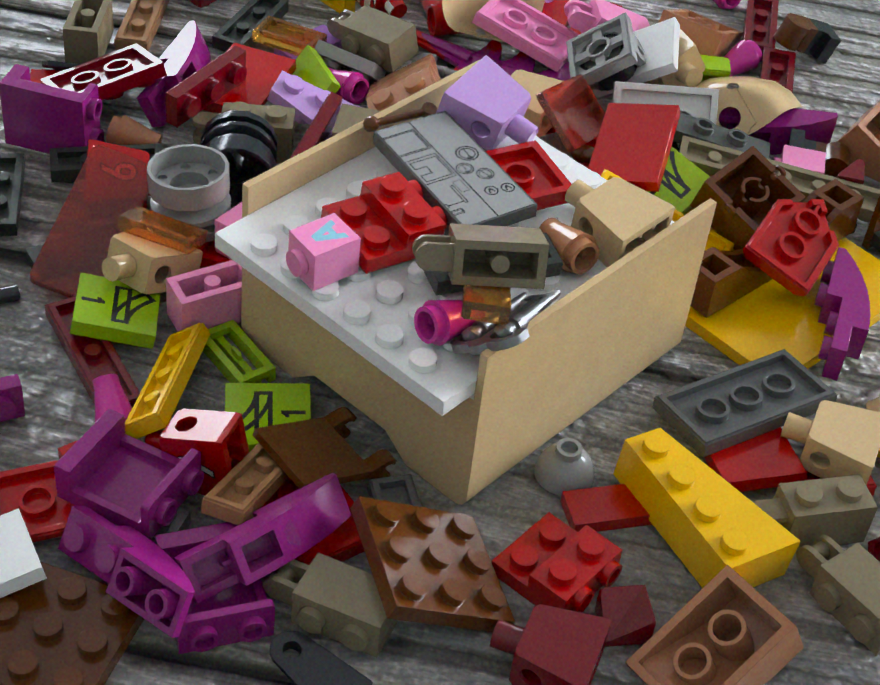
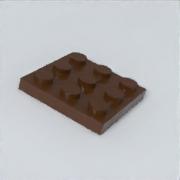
[350,496,515,632]
[0,561,144,685]

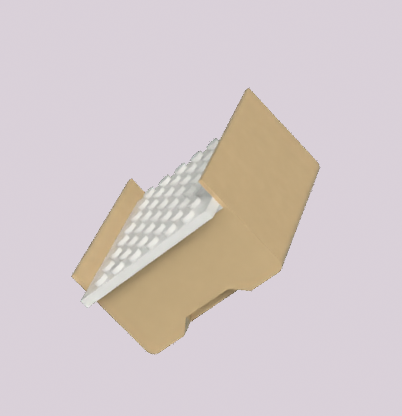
[215,60,717,505]

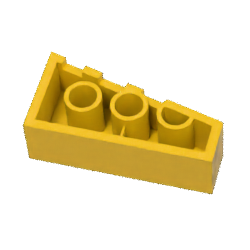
[613,428,801,588]

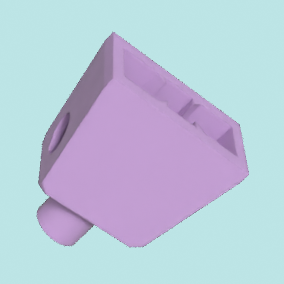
[436,55,539,150]

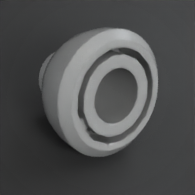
[534,438,594,496]

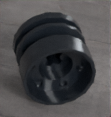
[200,110,278,209]

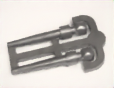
[450,289,561,355]

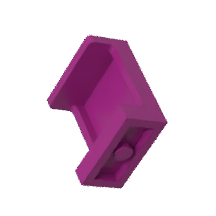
[0,64,104,154]
[54,409,204,540]
[155,522,275,654]

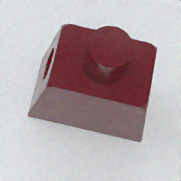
[490,604,612,685]

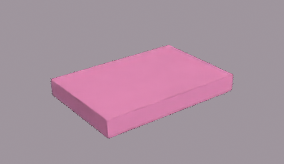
[472,0,580,72]

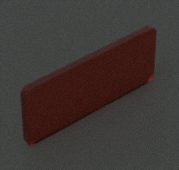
[536,74,605,153]
[30,144,149,298]

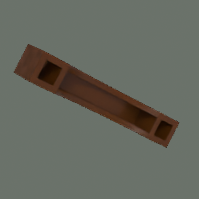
[690,179,864,318]

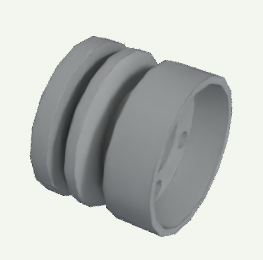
[147,144,231,245]

